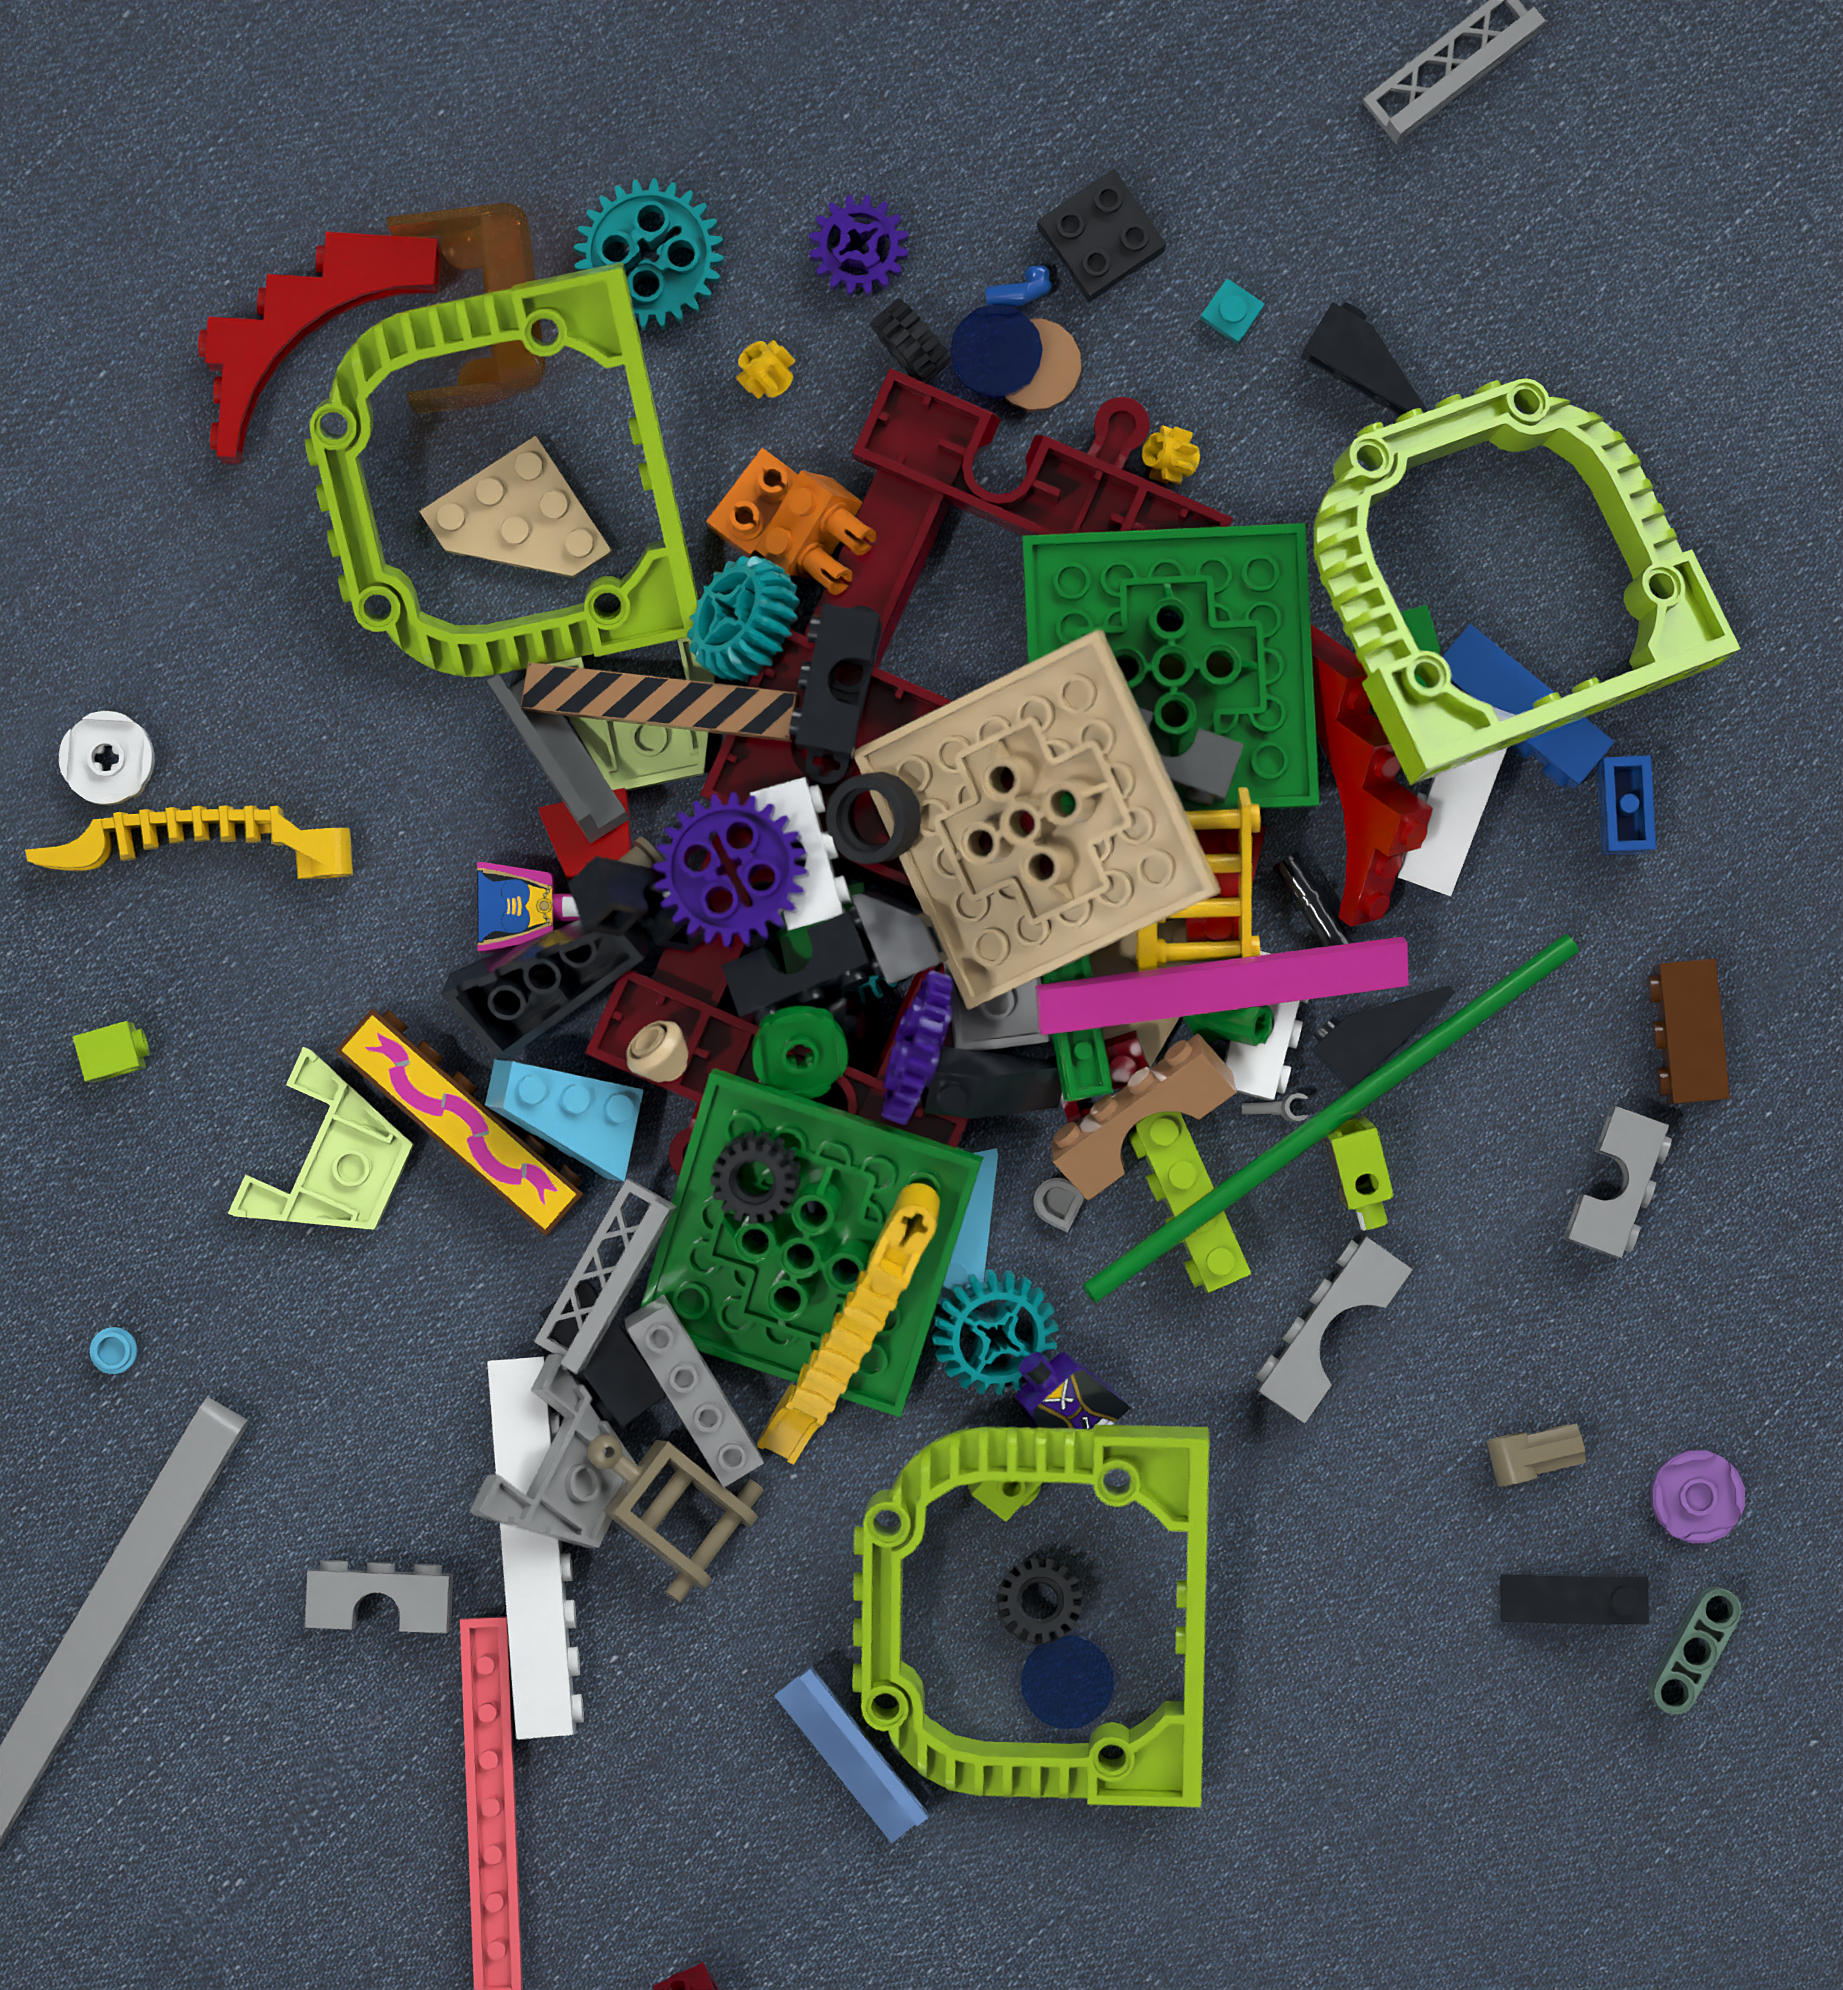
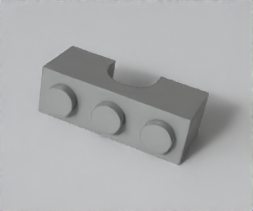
[1563,1106,1672,1258]
[305,1560,453,1633]

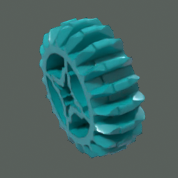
[687,555,800,681]
[931,1269,1059,1396]

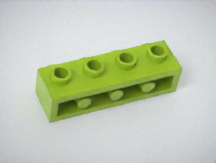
[1127,1111,1251,1293]

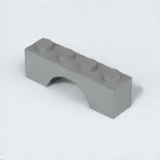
[1255,1237,1413,1423]

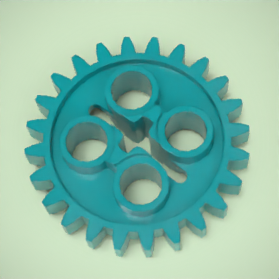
[574,178,725,331]

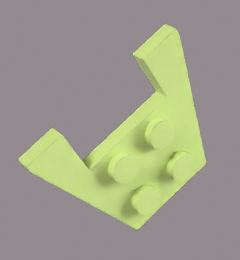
[547,637,716,791]
[228,1047,415,1230]

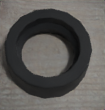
[826,772,922,865]

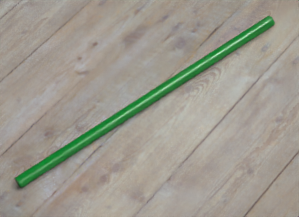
[1082,934,1579,1304]

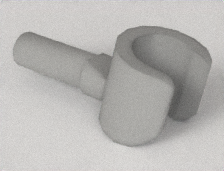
[1242,1093,1309,1122]

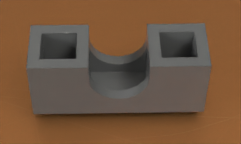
[1137,707,1244,806]

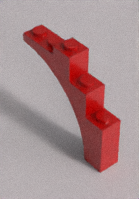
[198,232,442,464]
[1310,623,1433,927]

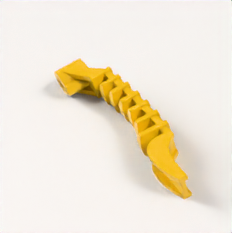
[25,805,353,879]
[757,1183,940,1465]

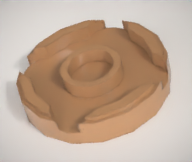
[989,318,1081,412]

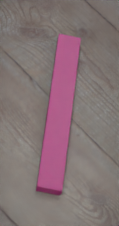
[1035,937,1409,1035]

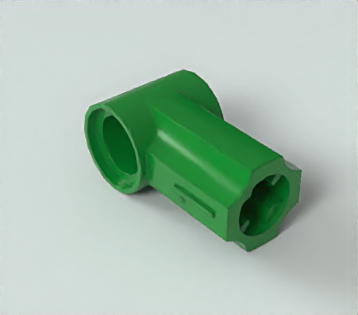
[1182,1005,1274,1047]

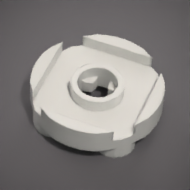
[59,711,155,805]

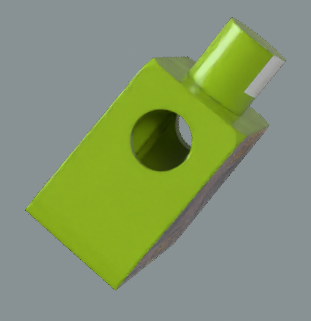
[1323,1115,1394,1230]

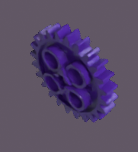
[653,792,809,948]
[881,970,953,1124]

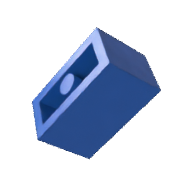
[1597,756,1656,856]

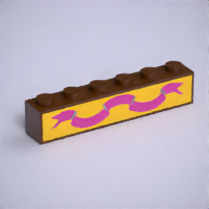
[335,1009,586,1237]

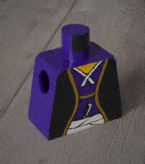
[1016,1352,1131,1429]

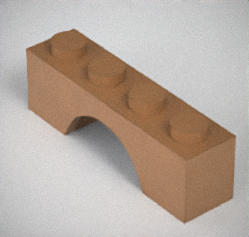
[1051,1033,1237,1201]

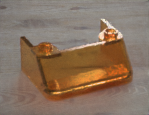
[386,203,546,414]

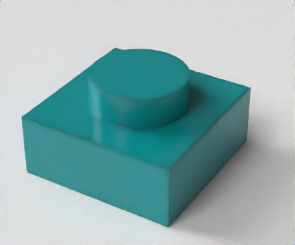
[1200,278,1265,345]

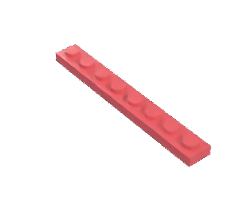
[460,1616,523,1990]

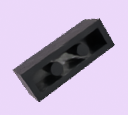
[539,1280,667,1427]

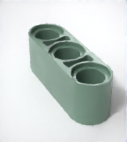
[1648,1586,1742,1715]

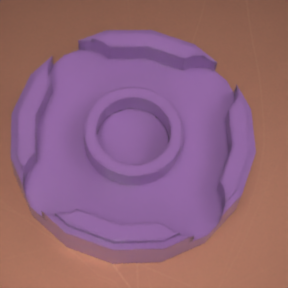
[1651,1450,1745,1543]

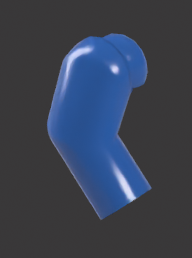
[986,266,1053,309]

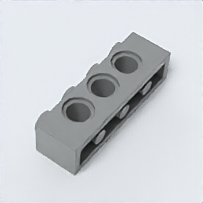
[624,1295,764,1488]

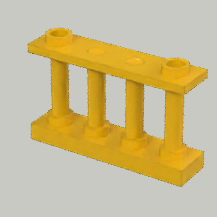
[1136,788,1260,972]

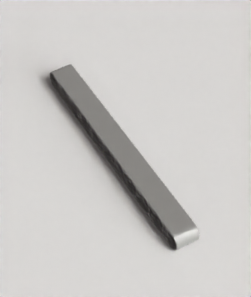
[0,1397,249,1847]

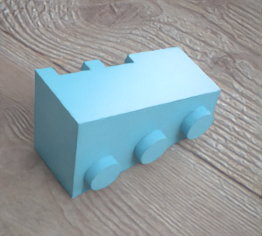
[485,1059,643,1182]

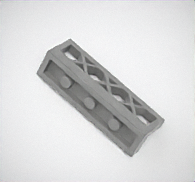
[1362,0,1545,145]
[534,1178,677,1374]

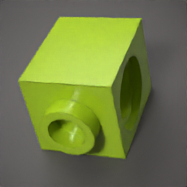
[72,1021,150,1083]

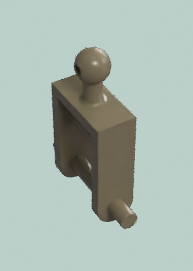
[587,1434,764,1603]

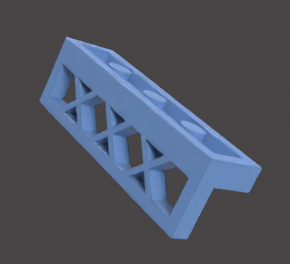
[774,1665,928,1843]

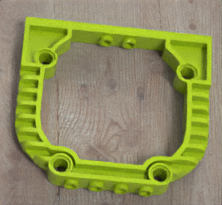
[305,262,699,677]
[1313,378,1741,785]
[853,1425,1209,1807]

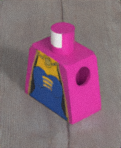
[477,862,580,954]

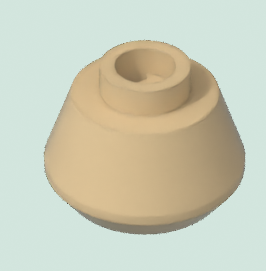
[627,1021,689,1082]

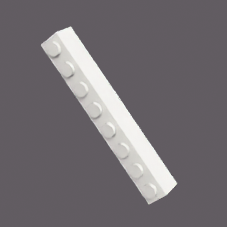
[487,1356,584,1739]

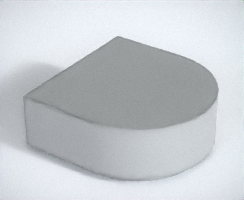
[1033,1178,1085,1233]

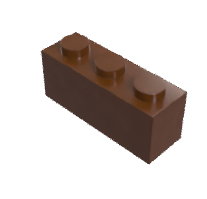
[1647,958,1730,1105]

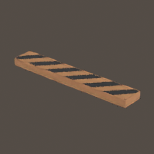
[521,662,800,742]

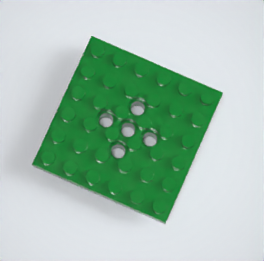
[1022,523,1319,815]
[640,1068,984,1418]

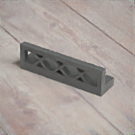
[487,674,630,844]

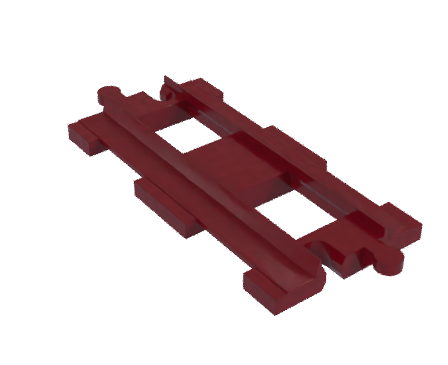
[585,368,1233,1176]

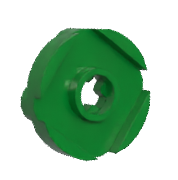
[752,1006,848,1099]

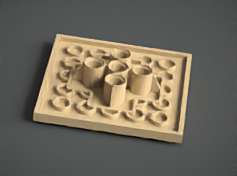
[854,630,1221,1010]

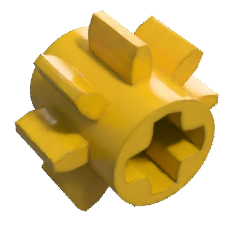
[736,340,796,399]
[1142,426,1200,485]

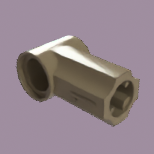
[1486,1423,1586,1487]

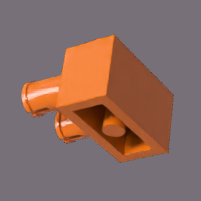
[706,448,798,558]
[755,470,876,595]

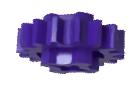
[809,195,909,297]

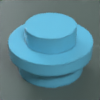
[90,1327,138,1374]

